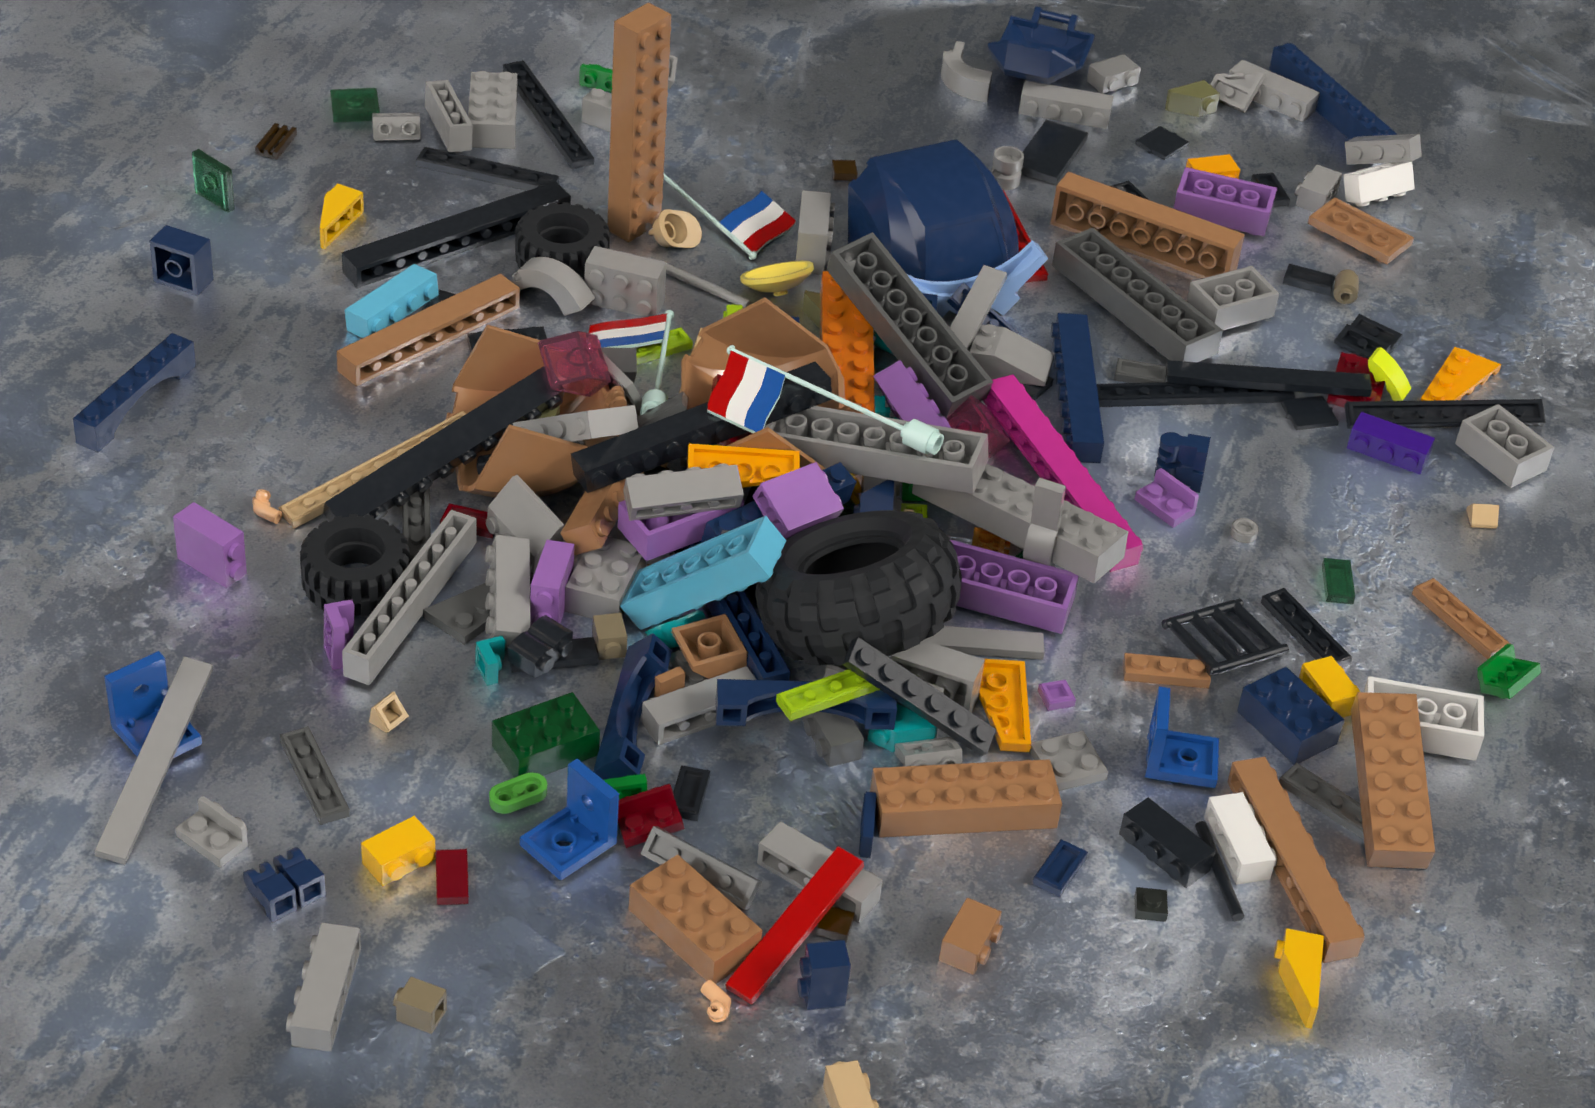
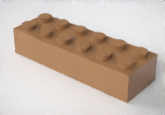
[1351,692,1435,869]
[870,759,1062,838]

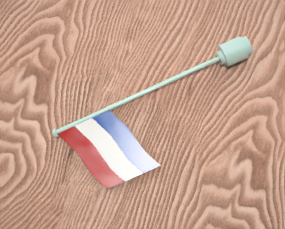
[663,173,796,260]
[585,310,674,415]
[707,345,944,455]

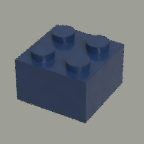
[149,225,214,296]

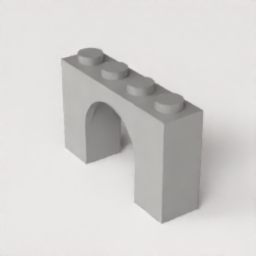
[513,405,638,442]

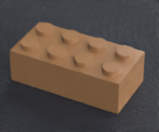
[629,854,762,984]

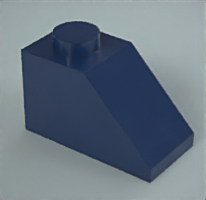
[853,480,894,514]

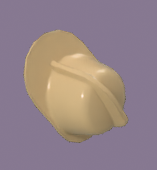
[649,209,702,248]

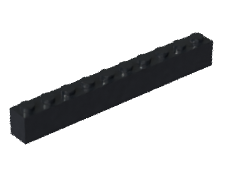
[342,181,571,288]
[571,362,832,493]
[323,364,566,522]

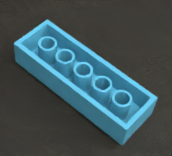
[620,516,786,630]

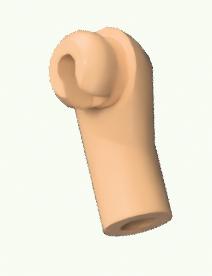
[252,489,282,524]
[700,980,731,1022]

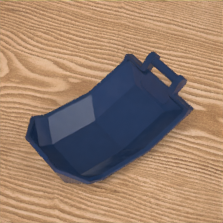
[987,6,1095,85]

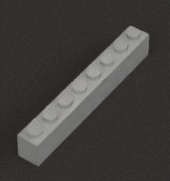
[342,510,477,685]

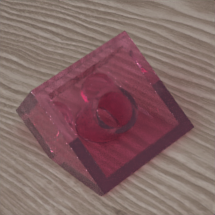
[538,331,611,397]
[946,395,1011,458]

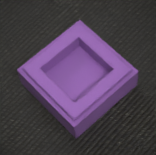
[1038,679,1076,711]

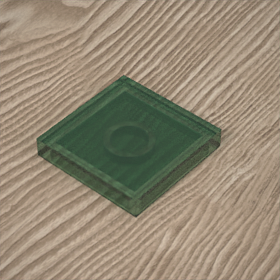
[330,88,380,123]
[192,149,235,213]

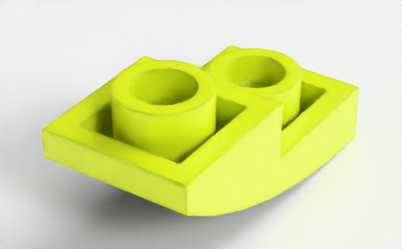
[1367,347,1412,401]

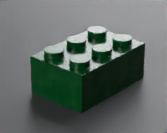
[492,692,600,778]

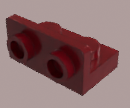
[618,784,685,848]

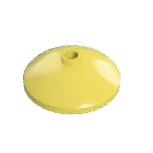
[740,261,814,296]

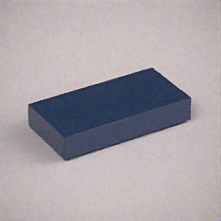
[859,791,877,858]
[1032,839,1088,898]

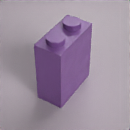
[752,462,844,539]
[173,502,247,588]
[530,539,574,626]

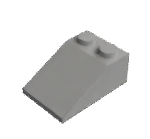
[970,324,1054,386]

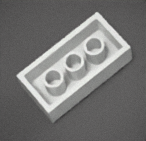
[1364,676,1484,761]

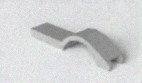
[1023,478,1066,567]

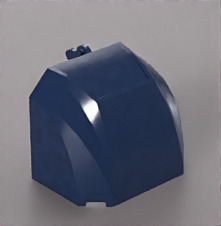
[848,139,1019,282]

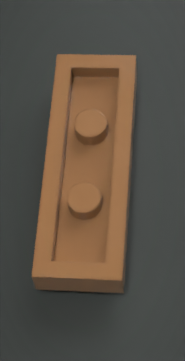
[1123,653,1211,689]

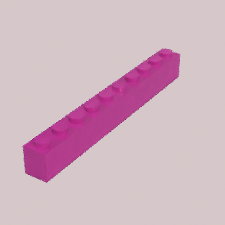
[983,375,1143,572]

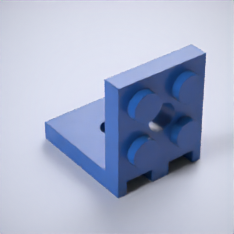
[104,651,202,758]
[1145,686,1219,788]
[520,759,619,881]

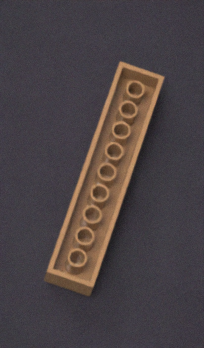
[607,2,671,243]

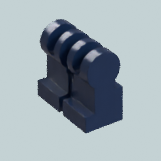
[1154,432,1211,493]
[243,847,326,923]

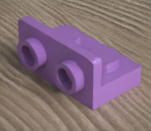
[1134,468,1199,528]
[323,600,354,670]

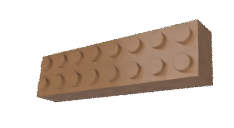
[1050,172,1245,279]

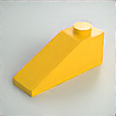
[320,184,364,249]
[1274,928,1324,1029]

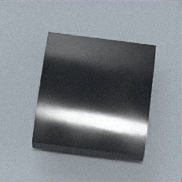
[1334,314,1402,359]

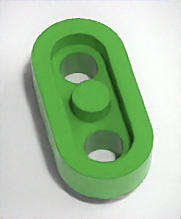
[489,773,547,814]

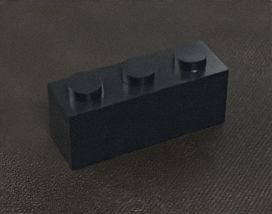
[1119,797,1216,888]

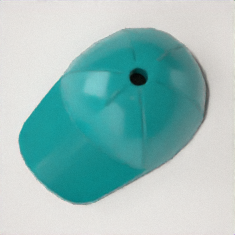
[645,610,706,649]

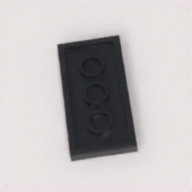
[1021,120,1088,185]

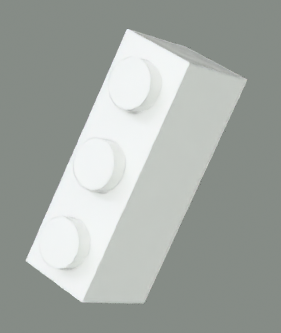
[1343,162,1415,206]
[1204,792,1277,885]

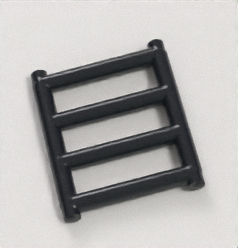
[1161,598,1289,676]

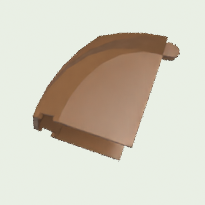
[681,298,862,470]
[446,325,627,498]

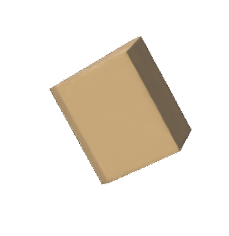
[1466,503,1499,529]
[369,691,409,733]

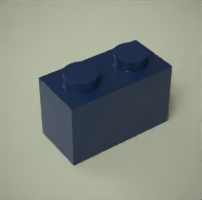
[797,940,851,1010]

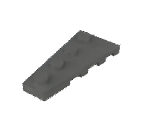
[423,571,534,645]

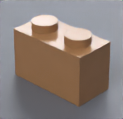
[939,898,1003,975]

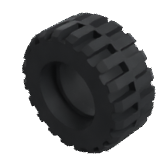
[515,202,610,281]
[300,514,410,618]

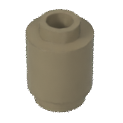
[1333,270,1359,304]

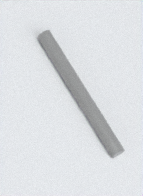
[666,264,751,308]

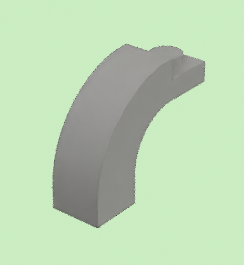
[941,41,993,102]
[511,257,595,316]

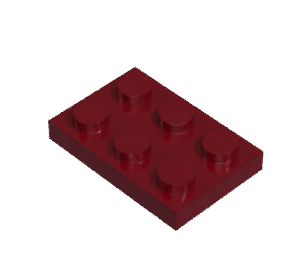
[1327,352,1385,408]

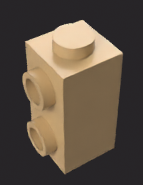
[823,1060,879,1108]

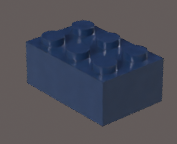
[1237,667,1344,765]

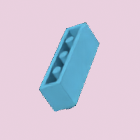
[345,264,439,338]

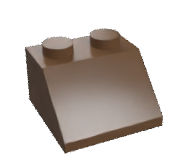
[671,614,747,679]

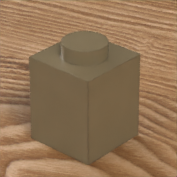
[592,613,627,660]
[393,977,447,1034]

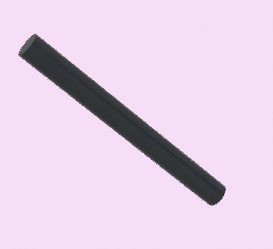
[1195,821,1244,921]

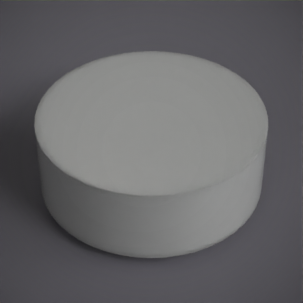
[1230,518,1259,543]

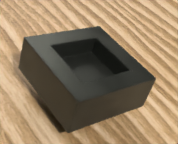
[1134,887,1168,922]

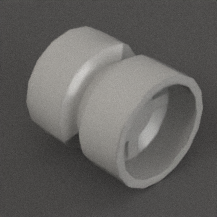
[991,146,1024,190]

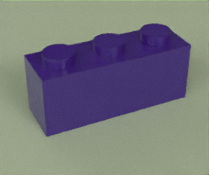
[1347,412,1435,475]

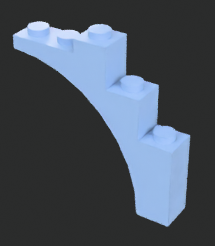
[907,240,1048,318]

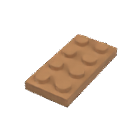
[1308,197,1414,264]

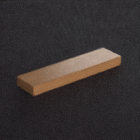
[1412,578,1510,660]

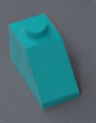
[867,704,938,752]

